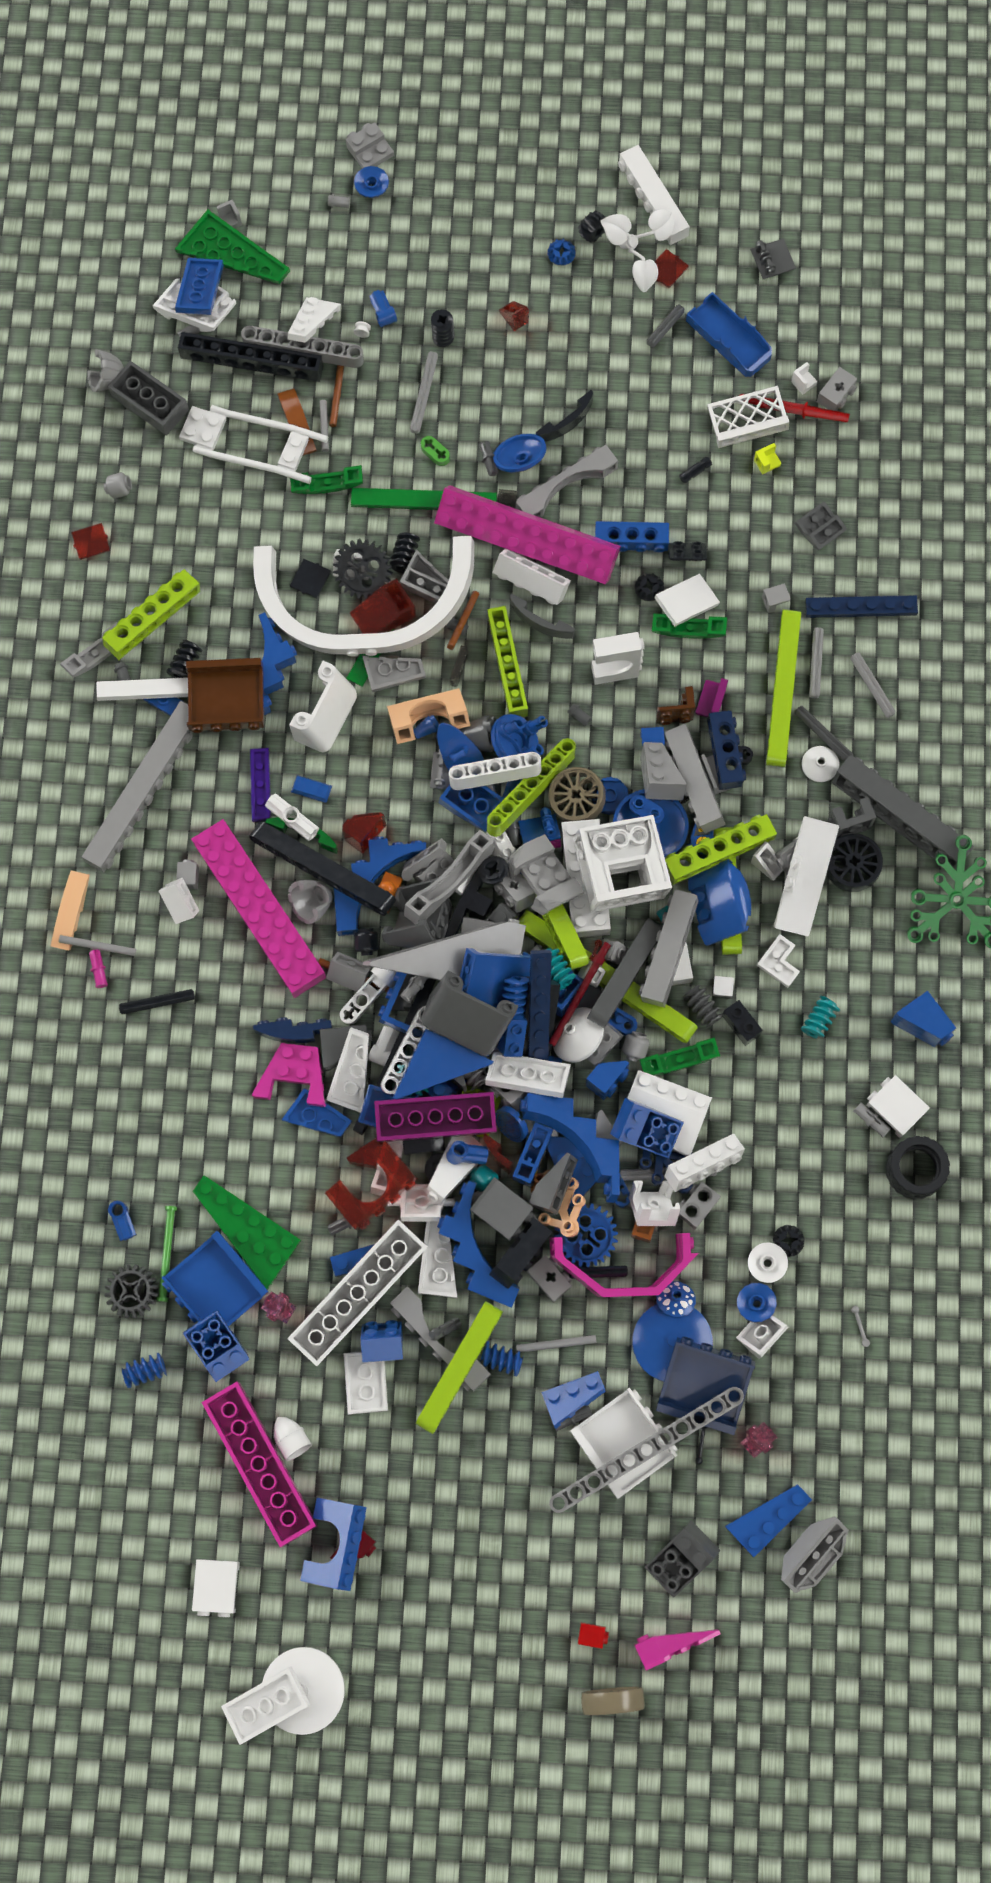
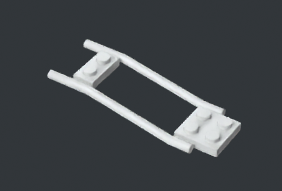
[179,405,328,484]

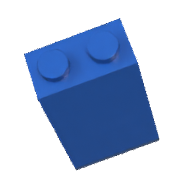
[891,991,956,1047]

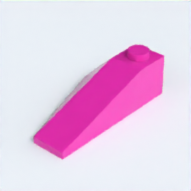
[634,1629,721,1671]

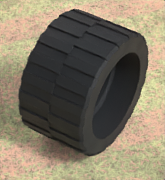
[886,1136,950,1199]

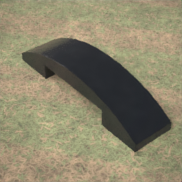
[536,390,593,442]

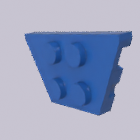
[547,1136,596,1208]

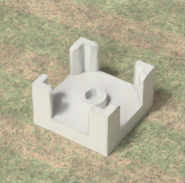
[629,1181,681,1226]

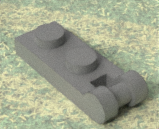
[401,838,447,881]

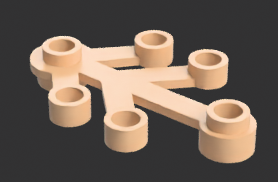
[538,1170,586,1237]

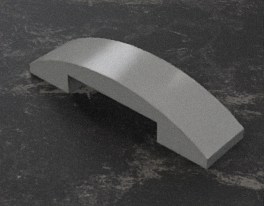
[60,622,127,677]

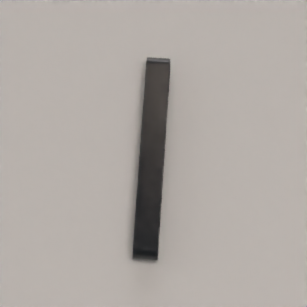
[249,821,396,916]

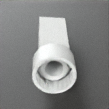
[340,967,396,1024]

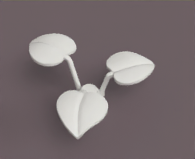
[600,209,675,292]

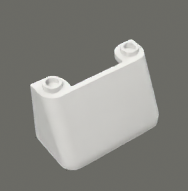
[289,661,357,752]

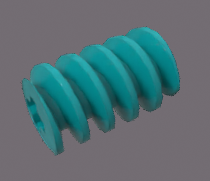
[546,948,576,991]
[801,996,840,1039]

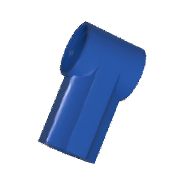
[369,290,397,327]
[446,1141,488,1165]
[108,1201,137,1241]

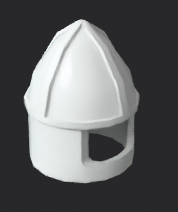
[274,1417,312,1461]

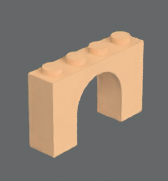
[387,688,470,744]

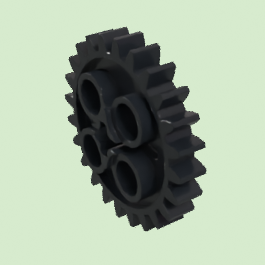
[333,538,393,599]

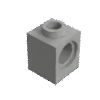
[176,860,199,889]

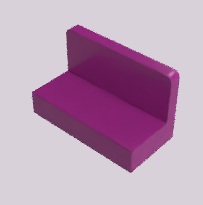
[696,678,728,718]

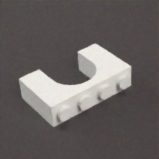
[591,632,644,684]

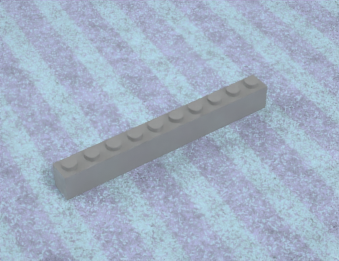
[82,701,193,873]

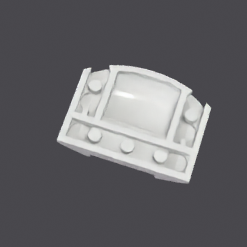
[153,278,236,332]

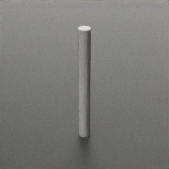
[59,935,136,956]
[516,1335,597,1353]

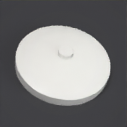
[262,1647,345,1735]

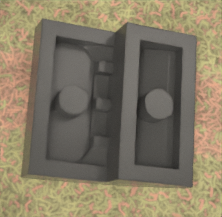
[794,501,847,551]

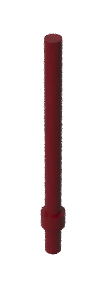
[549,942,611,1047]

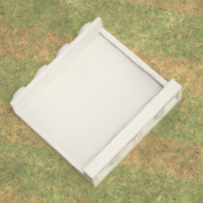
[570,1388,678,1499]

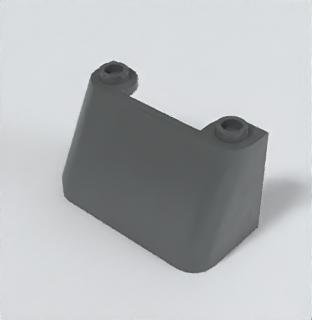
[382,878,452,948]
[422,970,518,1056]

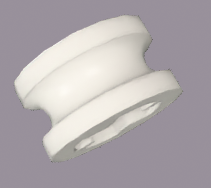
[354,321,371,338]

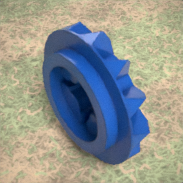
[548,238,576,266]

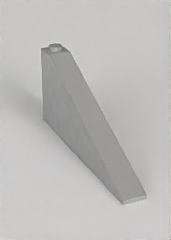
[363,919,526,980]

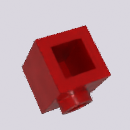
[578,1622,609,1649]

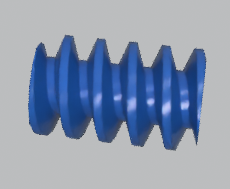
[502,976,529,1020]
[480,1341,524,1377]
[122,1352,167,1388]

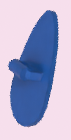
[437,723,484,775]

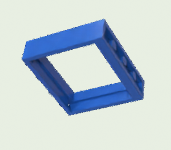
[378,972,449,1040]

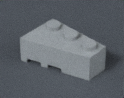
[400,549,449,604]
[640,742,687,800]

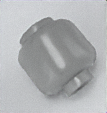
[104,472,132,499]
[622,1031,650,1061]

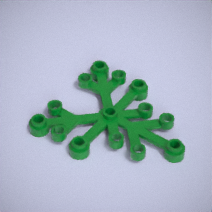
[907,834,991,948]

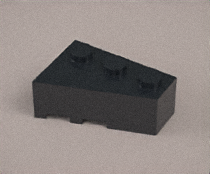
[489,1217,552,1289]

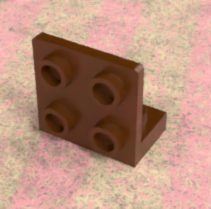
[656,686,695,725]

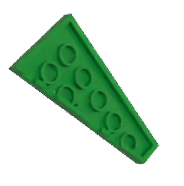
[175,209,290,285]
[193,1175,301,1290]

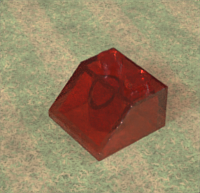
[342,812,386,854]

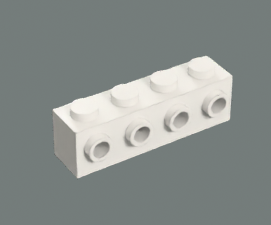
[492,549,571,605]
[664,1134,745,1192]

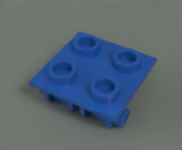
[518,807,561,844]

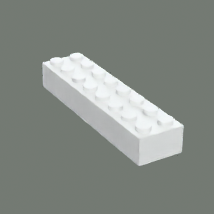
[287,1219,427,1366]

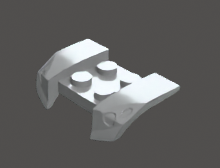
[508,834,584,915]

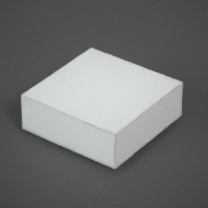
[713,976,734,998]

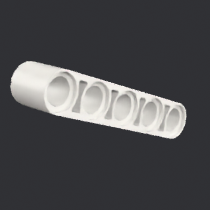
[449,752,541,790]
[381,1006,429,1094]

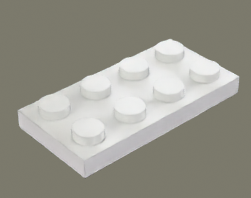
[485,1052,571,1098]
[221,1666,310,1745]

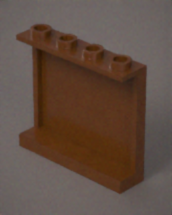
[186,658,264,733]

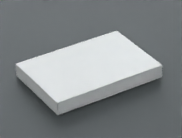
[654,574,720,627]
[344,1352,388,1415]

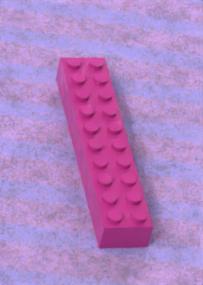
[434,485,621,584]
[191,819,326,998]

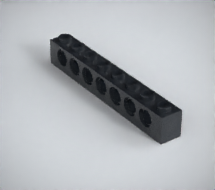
[178,332,324,382]

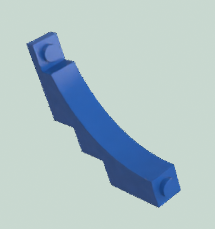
[520,1093,620,1203]

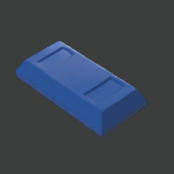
[291,775,332,803]

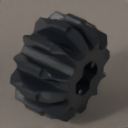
[578,211,606,243]

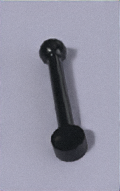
[695,1426,708,1465]

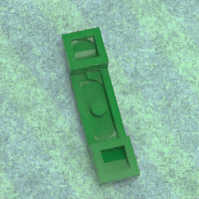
[290,465,363,494]
[652,613,728,639]
[266,817,338,854]
[640,1037,720,1076]

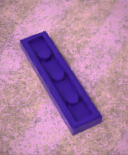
[250,748,271,822]

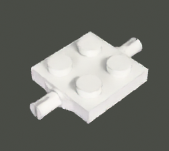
[388,1184,455,1222]

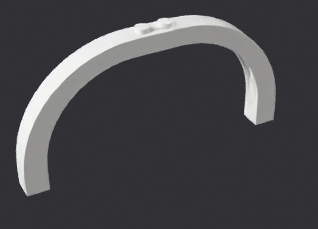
[253,536,474,657]

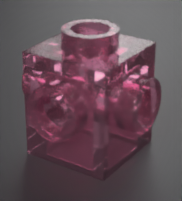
[261,1291,297,1324]
[740,1422,777,1458]

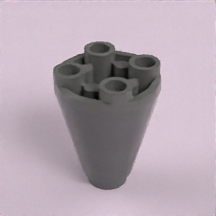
[459,715,496,753]

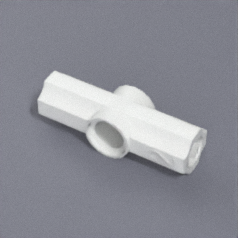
[265,793,319,841]

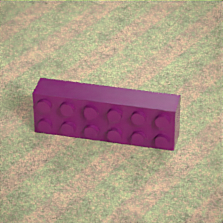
[374,1092,497,1143]

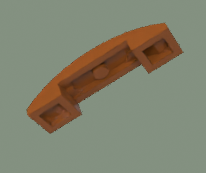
[277,388,317,456]

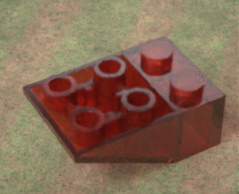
[350,578,416,634]

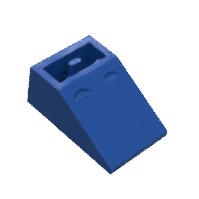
[610,1098,684,1158]
[183,1310,250,1382]

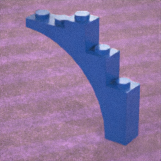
[259,612,297,715]
[334,837,427,936]
[437,1180,520,1308]

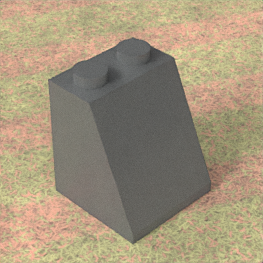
[470,1177,534,1241]

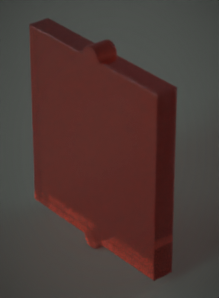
[655,249,689,288]
[71,523,111,560]

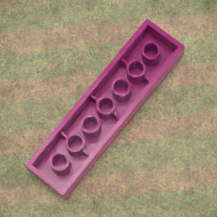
[201,1382,318,1547]

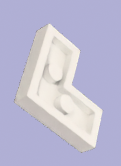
[757,934,800,988]

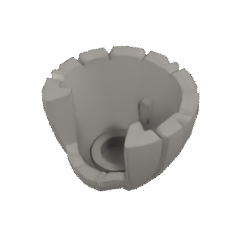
[87,349,124,392]
[288,880,332,924]

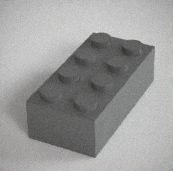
[107,360,189,436]

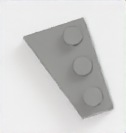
[362,656,426,692]

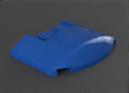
[688,859,751,946]

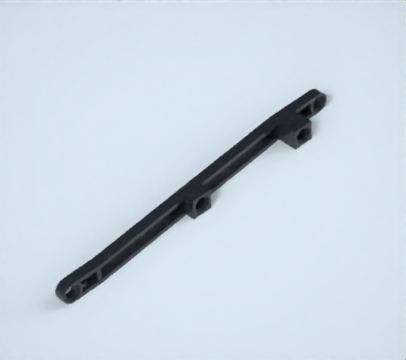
[353,866,493,1135]

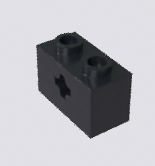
[723,1000,763,1046]

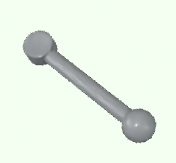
[851,1306,870,1347]

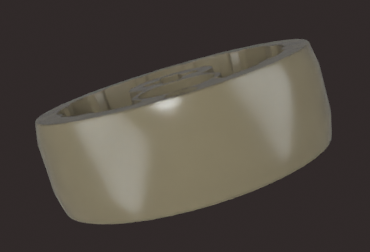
[548,767,606,822]
[581,1687,645,1715]

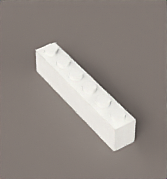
[618,145,690,245]

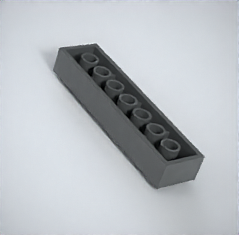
[832,754,974,870]

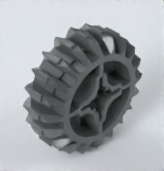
[104,1264,159,1318]

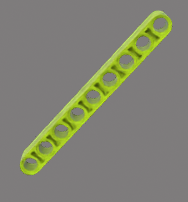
[766,609,801,767]

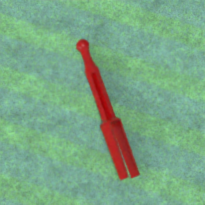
[739,394,850,422]

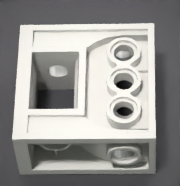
[573,815,672,912]

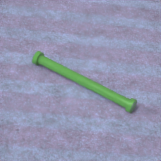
[156,1206,177,1302]

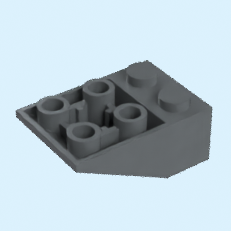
[645,1520,721,1598]

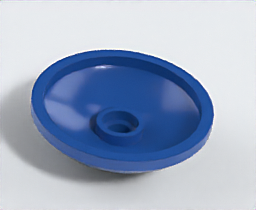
[493,434,547,473]

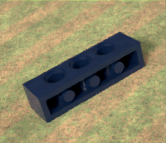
[707,710,746,790]

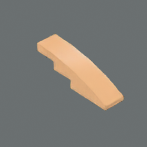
[51,870,90,951]

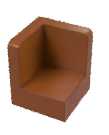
[631,1222,655,1243]

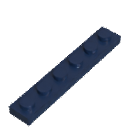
[805,595,918,618]
[527,950,552,1061]

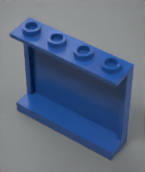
[460,948,530,1008]
[161,1231,269,1326]

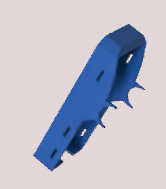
[686,292,772,377]

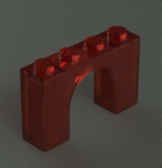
[325,1141,418,1230]

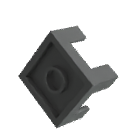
[827,797,876,840]

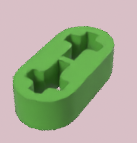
[420,436,450,466]

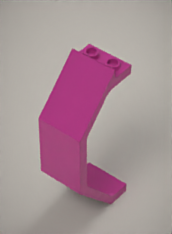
[550,1233,699,1297]

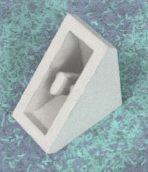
[751,841,783,881]

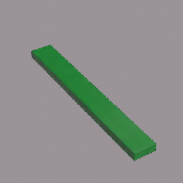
[351,488,497,510]

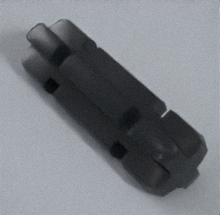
[679,457,712,483]

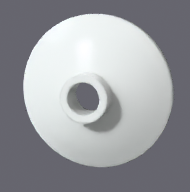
[801,746,839,782]
[748,1243,788,1283]

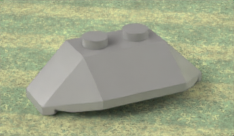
[781,1516,849,1593]

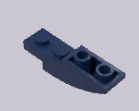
[253,1017,333,1044]

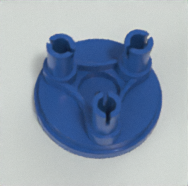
[491,714,548,768]

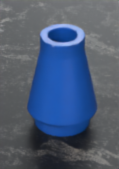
[413,715,439,739]

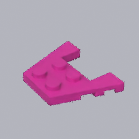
[252,1043,326,1107]

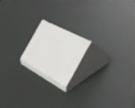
[736,1315,789,1359]

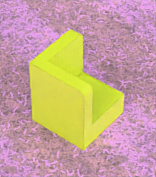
[754,443,781,475]

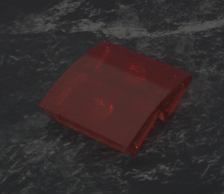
[483,1134,513,1174]

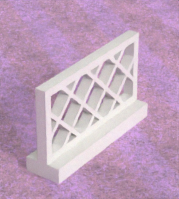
[707,386,789,448]

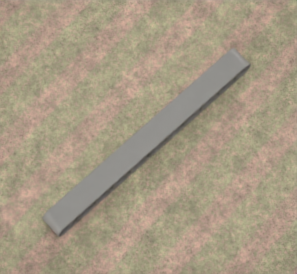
[549,1387,744,1513]

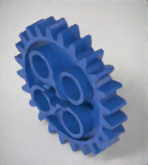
[554,1203,618,1267]

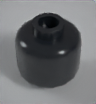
[354,928,379,956]

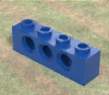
[595,521,669,552]

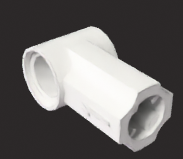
[368,1026,399,1066]

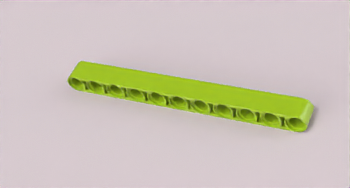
[519,910,698,1044]

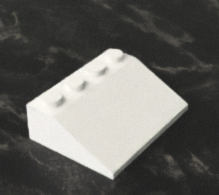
[628,1070,712,1156]

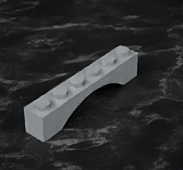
[516,445,618,518]
[404,830,495,924]
[390,1286,491,1392]

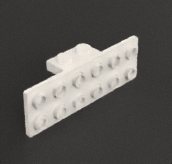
[773,816,839,936]

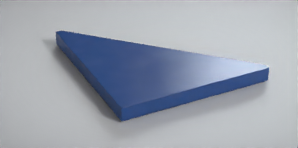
[393,1029,494,1099]

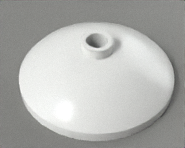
[553,1007,604,1063]

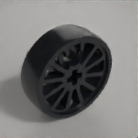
[826,834,883,892]

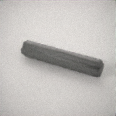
[647,304,685,348]

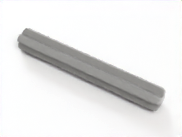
[809,627,824,698]
[851,652,896,718]

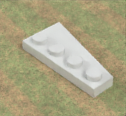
[288,297,341,343]
[326,1027,369,1113]
[418,1215,457,1298]

